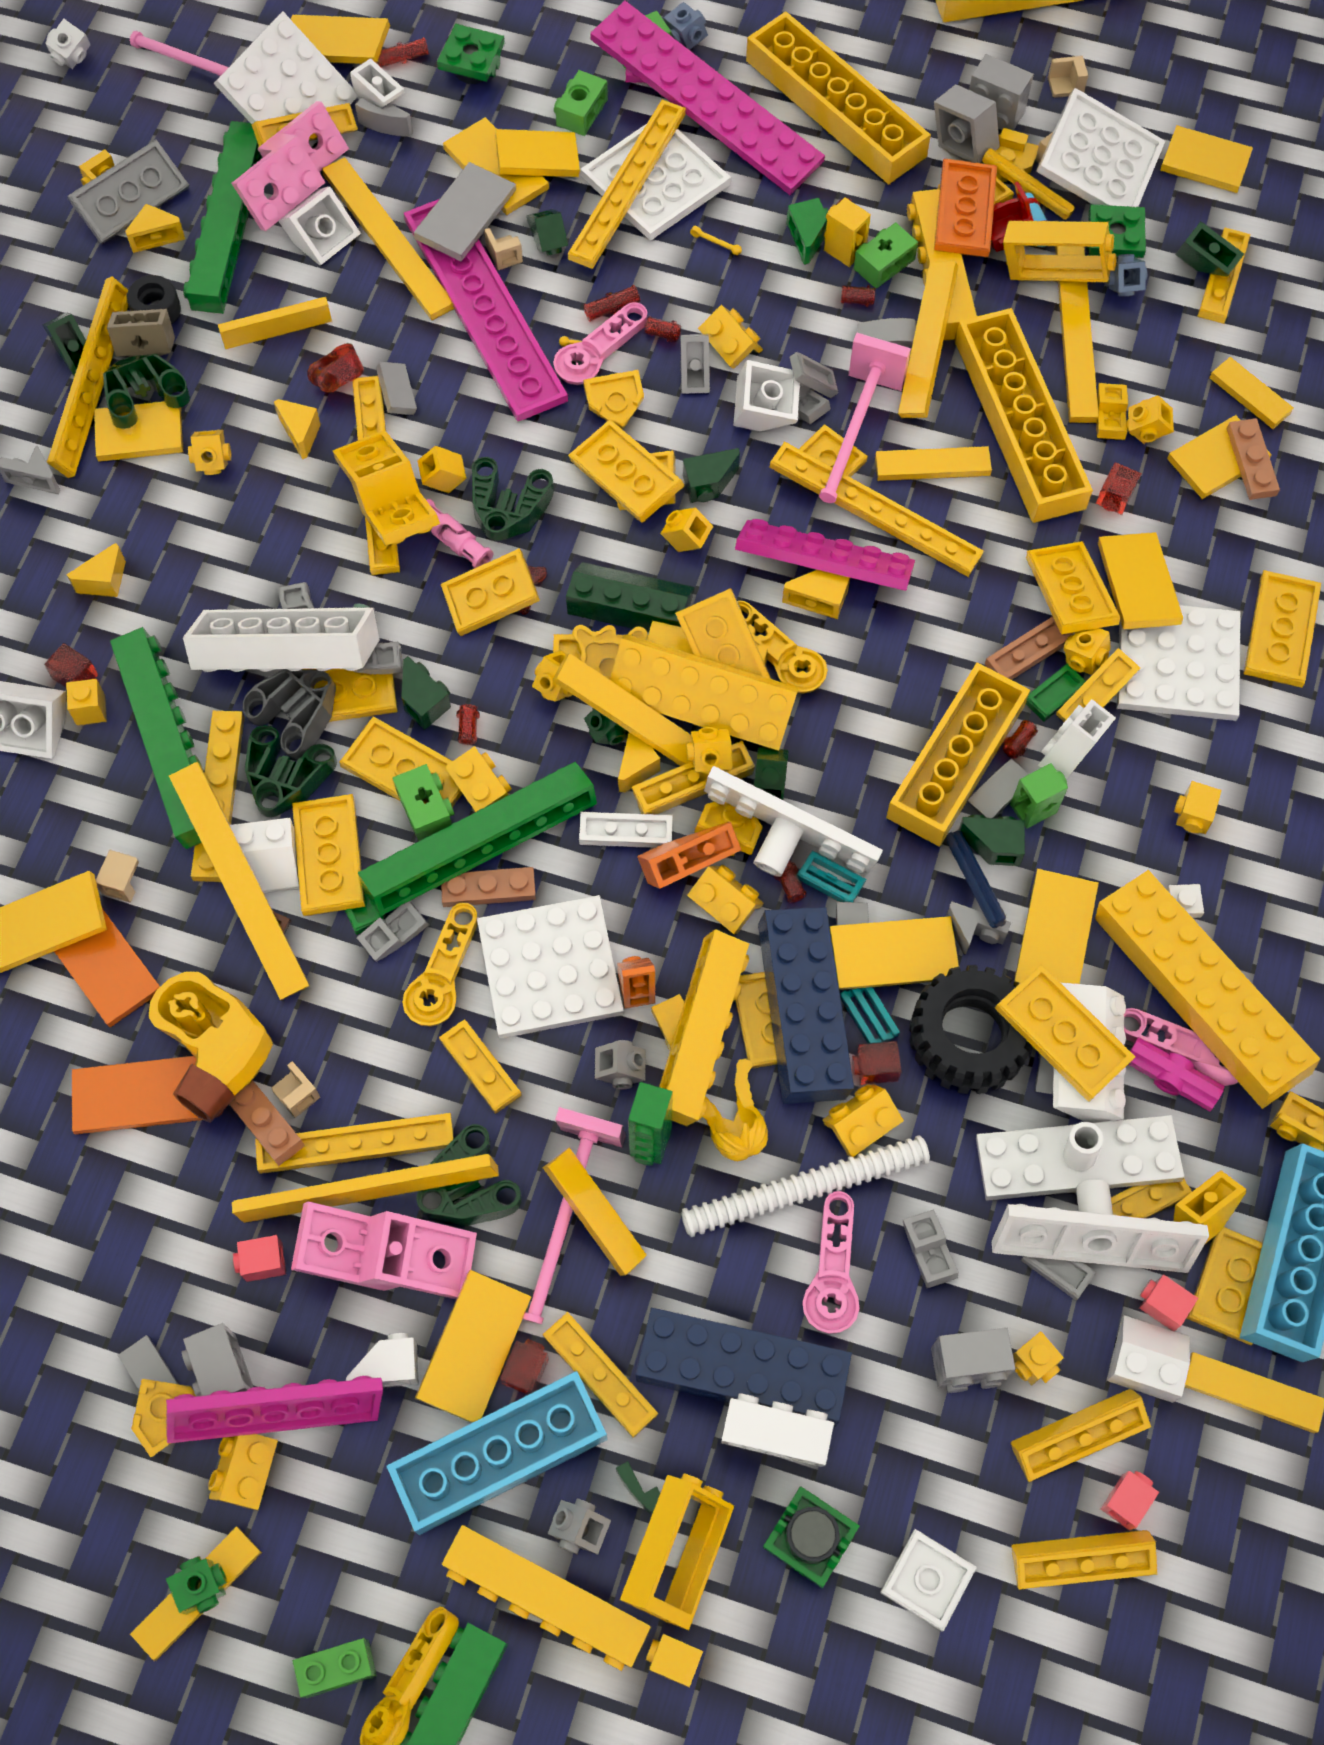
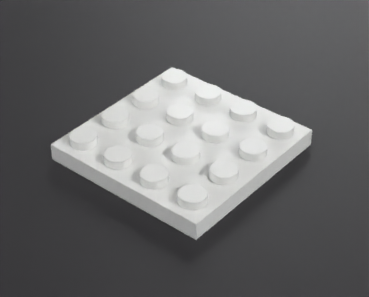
[213,11,358,147]
[1036,88,1165,207]
[580,124,731,241]
[1117,605,1240,721]
[477,895,624,1039]

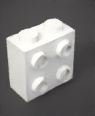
[1038,699,1116,779]

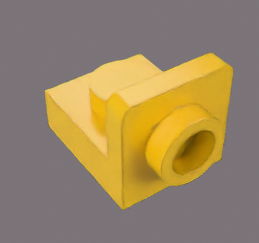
[79,150,115,186]

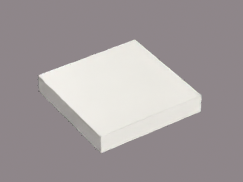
[880,1529,977,1631]

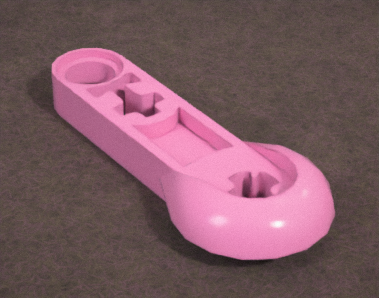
[553,302,647,385]
[1124,1008,1238,1086]
[803,1191,860,1334]

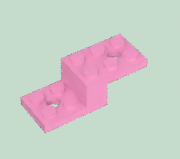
[231,101,349,231]
[291,1202,477,1299]

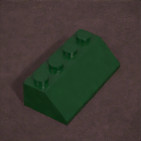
[566,562,695,632]

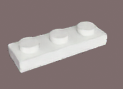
[579,812,673,848]

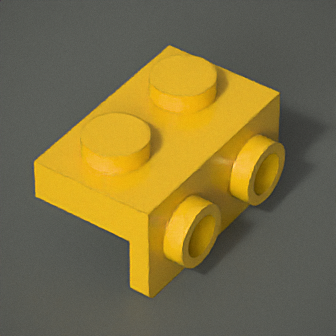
[698,305,763,369]
[445,746,512,812]
[687,865,764,934]
[822,1084,904,1157]
[1270,1091,1324,1151]
[208,1434,278,1510]

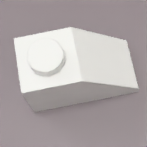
[350,58,405,108]
[346,1333,419,1387]

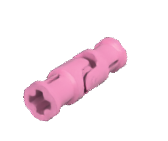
[427,499,494,569]

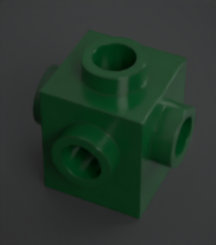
[584,708,629,745]

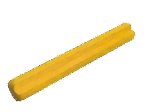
[982,148,1075,220]

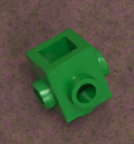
[166,1556,227,1615]

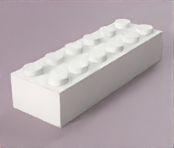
[183,608,380,672]

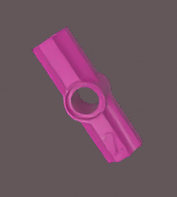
[1128,1037,1225,1112]

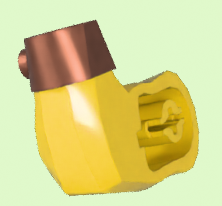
[149,972,273,1122]

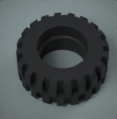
[909,965,1033,1094]

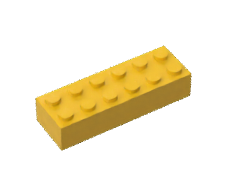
[610,634,799,751]
[886,662,1030,847]

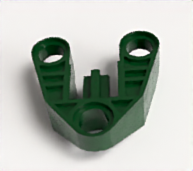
[103,354,190,429]
[472,457,554,541]
[245,725,337,817]
[416,1124,522,1227]

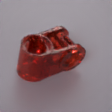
[307,343,365,393]

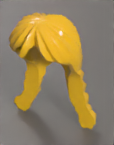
[703,1058,768,1161]

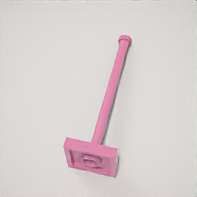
[130,31,229,76]
[819,333,911,503]
[523,1107,626,1325]

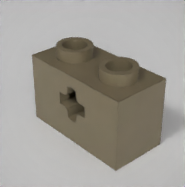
[107,309,175,357]

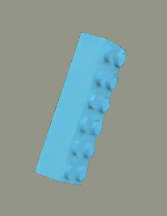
[1239,1143,1324,1362]
[387,1371,608,1535]

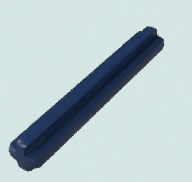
[947,830,1006,928]

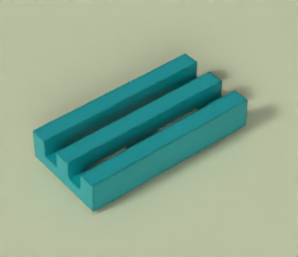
[796,850,866,902]
[840,987,900,1050]

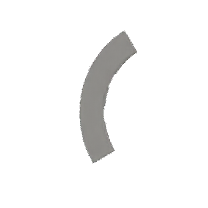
[278,582,403,674]

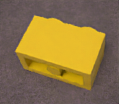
[824,198,871,267]

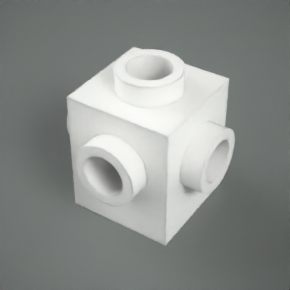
[45,19,91,69]

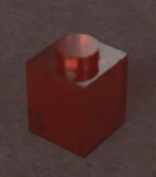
[1096,462,1142,515]
[44,643,98,687]
[852,1041,902,1085]
[500,1339,549,1395]

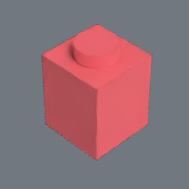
[233,1235,286,1282]
[1139,1274,1198,1331]
[1100,1471,1159,1531]

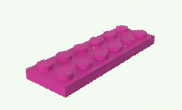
[735,519,915,591]
[166,1376,383,1444]

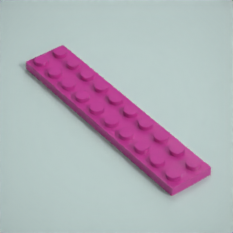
[590,1,825,195]
[403,199,568,422]

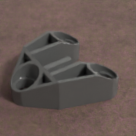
[242,669,336,761]

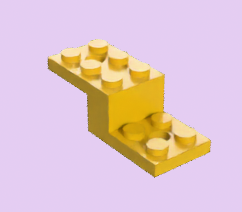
[332,430,440,546]

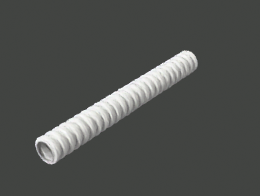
[681,1135,930,1238]

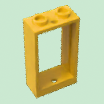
[1003,221,1117,282]
[620,1474,734,1630]

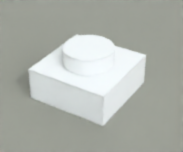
[1167,884,1204,918]

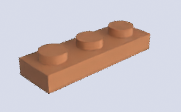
[1227,418,1280,500]
[985,617,1073,680]
[441,867,536,907]
[229,1080,305,1166]

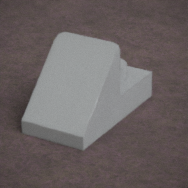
[680,334,710,394]
[0,446,60,495]
[946,901,1011,955]

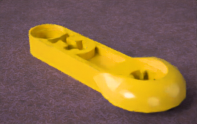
[737,601,828,694]
[402,903,478,1027]
[360,1607,459,1745]

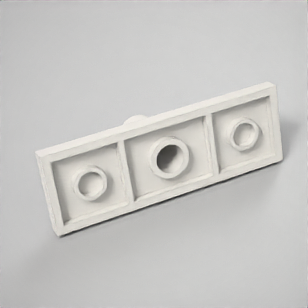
[704,766,883,877]
[976,1115,1184,1201]
[991,1179,1209,1273]

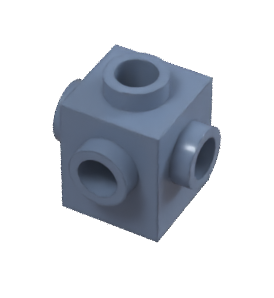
[663,2,708,50]
[1106,254,1147,296]

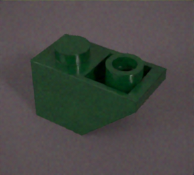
[401,656,451,730]
[754,747,788,800]
[959,815,1025,866]

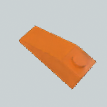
[637,821,741,889]
[617,956,655,1009]

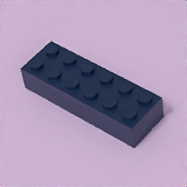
[758,907,854,1104]
[636,1307,852,1427]

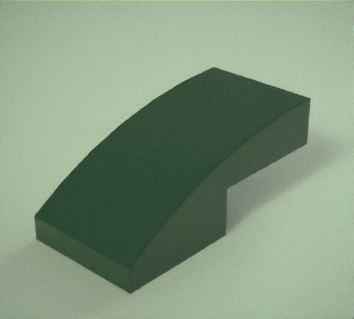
[616,1461,660,1515]

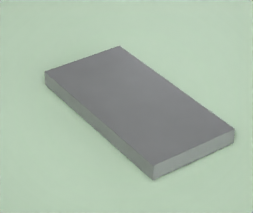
[67,139,189,245]
[414,162,516,261]

